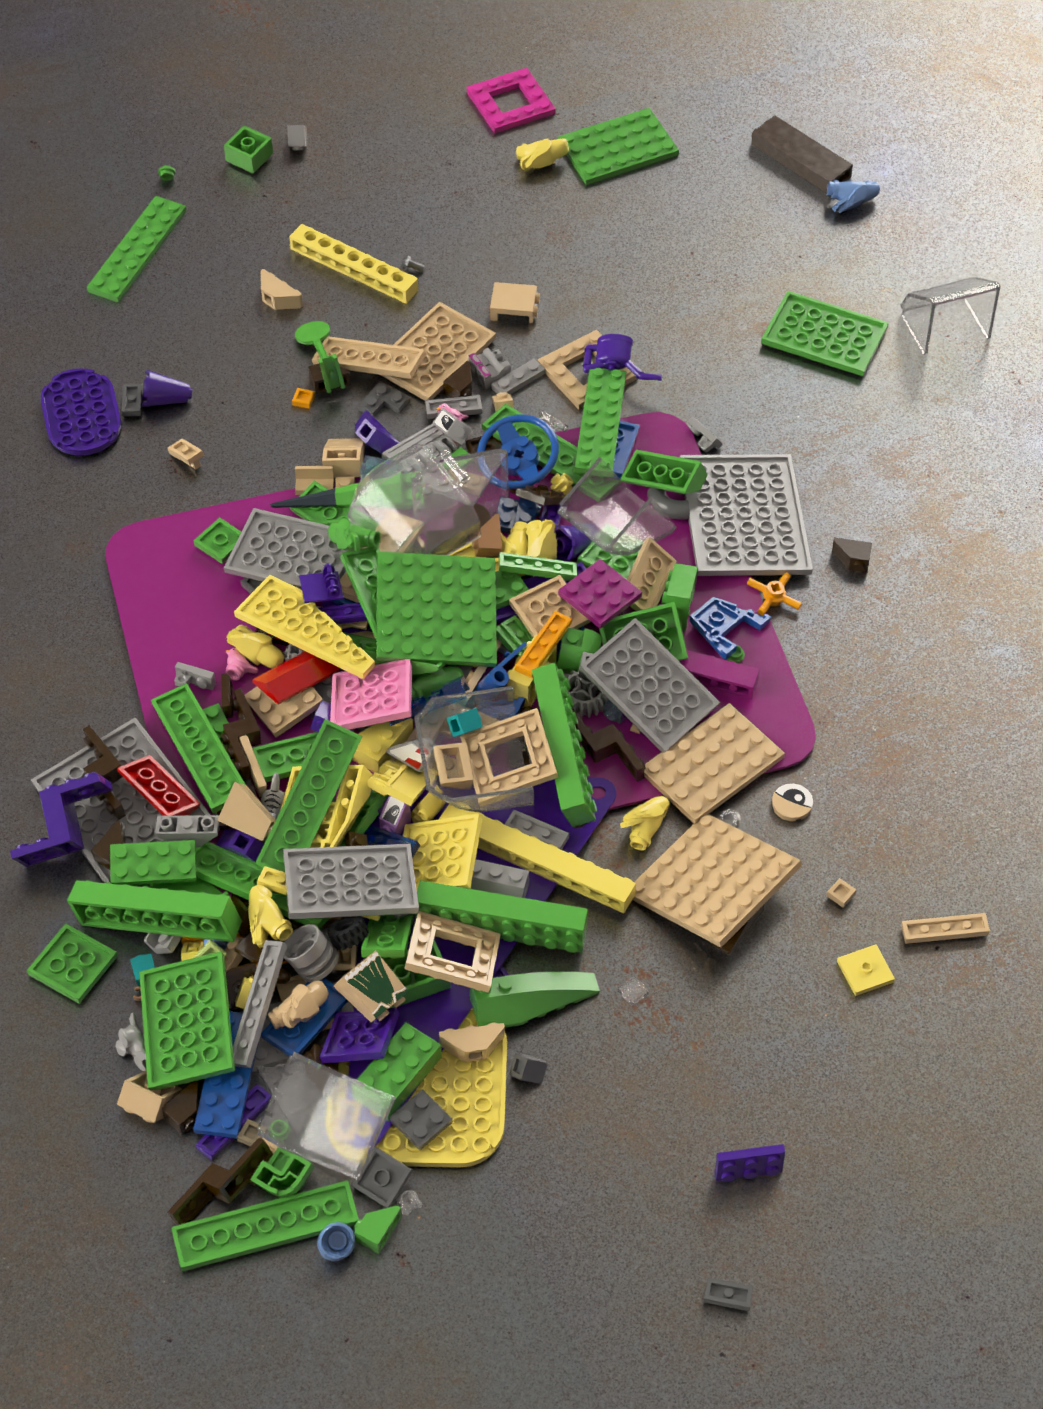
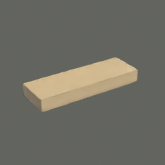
[239,735,267,798]

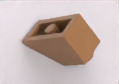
[472,514,502,557]

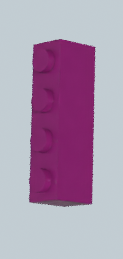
[679,650,760,699]

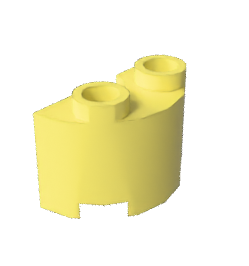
[411,786,445,823]

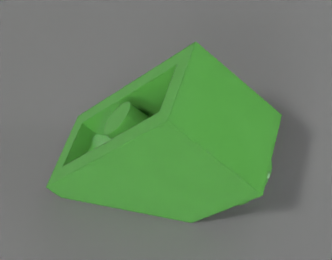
[353,1206,402,1254]

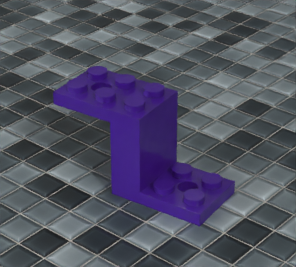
[10,772,113,867]

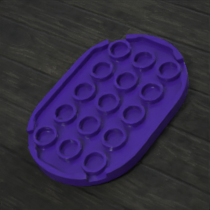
[41,368,121,456]

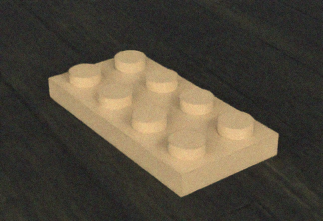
[627,537,676,611]

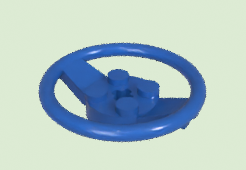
[477,414,559,489]

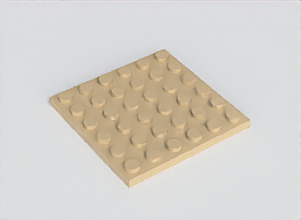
[632,814,802,947]

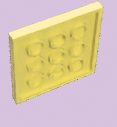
[401,814,483,890]

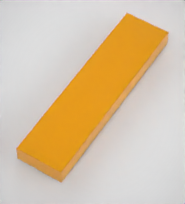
[515,611,572,678]

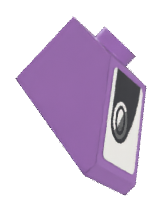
[379,795,411,839]

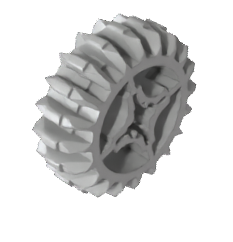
[565,670,609,718]

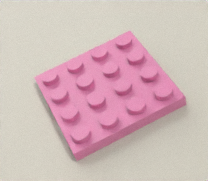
[330,659,412,730]

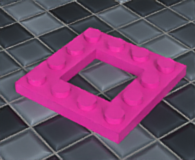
[466,68,556,134]

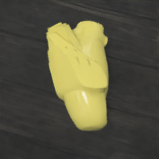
[516,139,569,171]
[526,520,557,577]
[501,521,528,577]
[226,625,284,669]
[620,796,670,851]
[248,885,293,948]

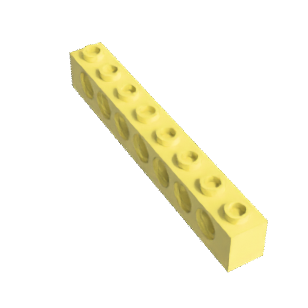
[289,224,418,304]

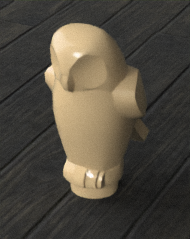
[267,980,329,1029]

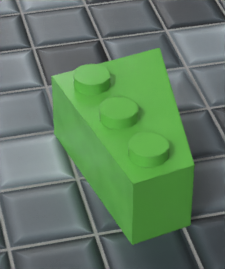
[662,563,698,631]

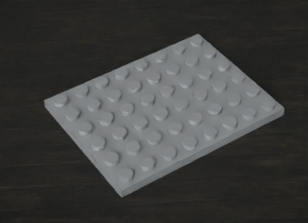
[680,454,813,576]
[31,717,220,883]

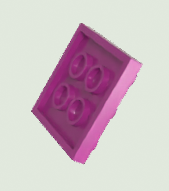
[558,559,642,629]

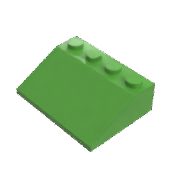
[599,602,688,661]

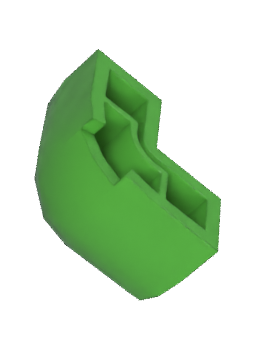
[557,628,602,674]
[250,1145,315,1197]

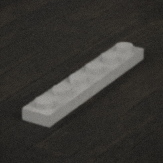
[233,940,287,1068]

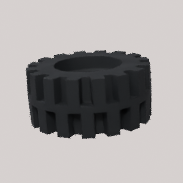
[327,916,369,950]

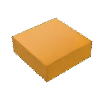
[292,388,315,409]

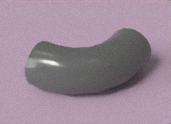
[647,487,690,520]

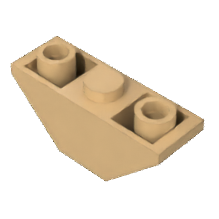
[261,269,303,310]
[439,1023,505,1062]

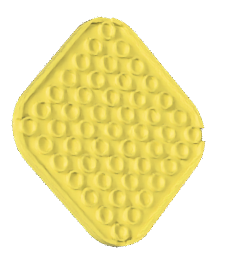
[327,1007,507,1167]

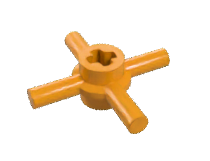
[747,572,802,616]

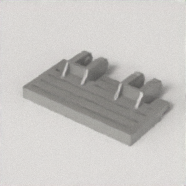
[382,423,460,474]

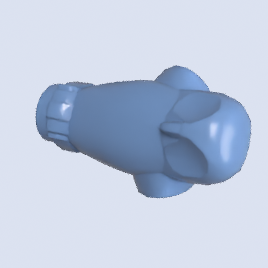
[827,180,880,213]

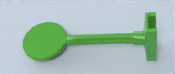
[295,321,345,393]

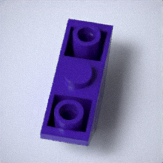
[355,410,399,454]
[216,829,264,862]

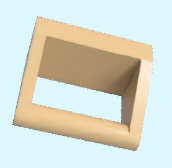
[433,742,474,789]

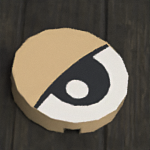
[772,784,813,822]

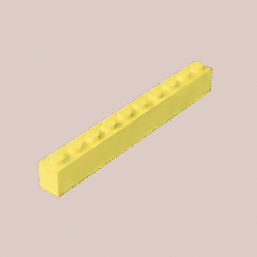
[439,801,636,913]

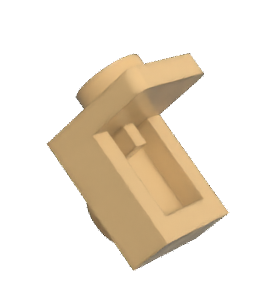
[492,392,514,412]

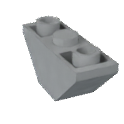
[155,815,219,847]

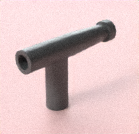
[400,255,425,272]

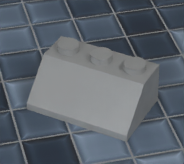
[470,859,529,898]

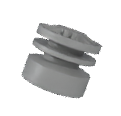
[284,924,339,983]

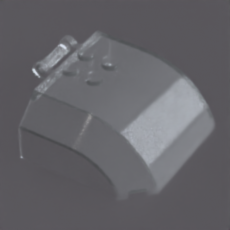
[347,443,481,555]
[414,686,534,812]

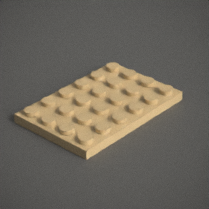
[381,302,496,400]
[644,703,785,824]

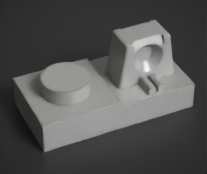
[687,416,723,453]
[174,662,216,690]

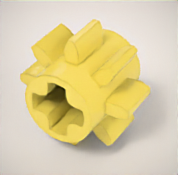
[550,473,574,496]

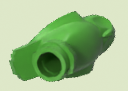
[328,519,381,552]
[411,666,465,703]

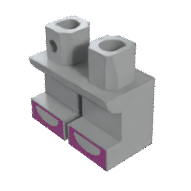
[468,348,511,390]

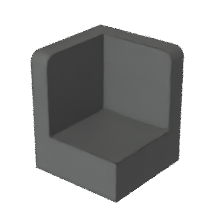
[509,1053,548,1084]

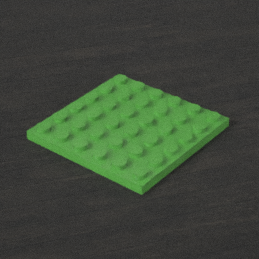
[376,551,497,667]

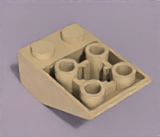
[322,438,365,478]

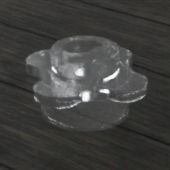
[396,1190,423,1215]

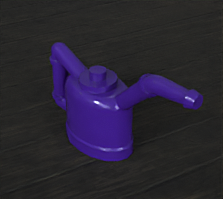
[583,334,662,381]

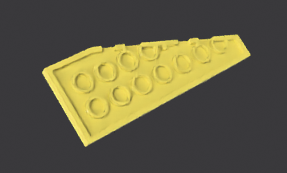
[234,575,375,679]

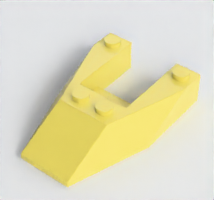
[280,765,373,848]

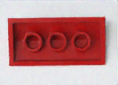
[252,651,340,705]
[117,755,201,816]

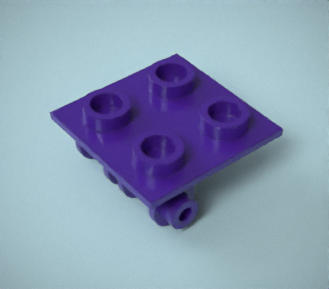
[299,563,344,603]

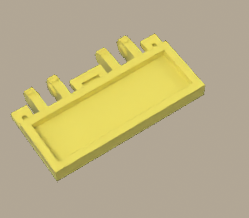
[367,760,436,806]

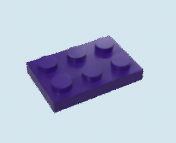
[714,1144,785,1182]

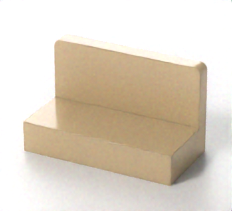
[295,466,334,495]

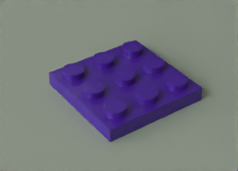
[320,1007,399,1063]

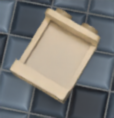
[490,282,540,323]

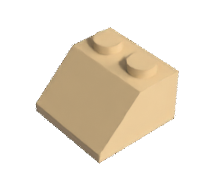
[117,1071,182,1123]

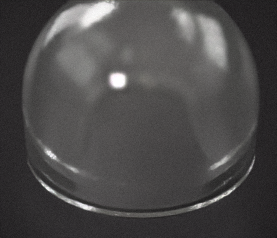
[719,809,741,828]

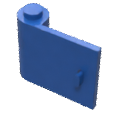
[472,642,527,703]

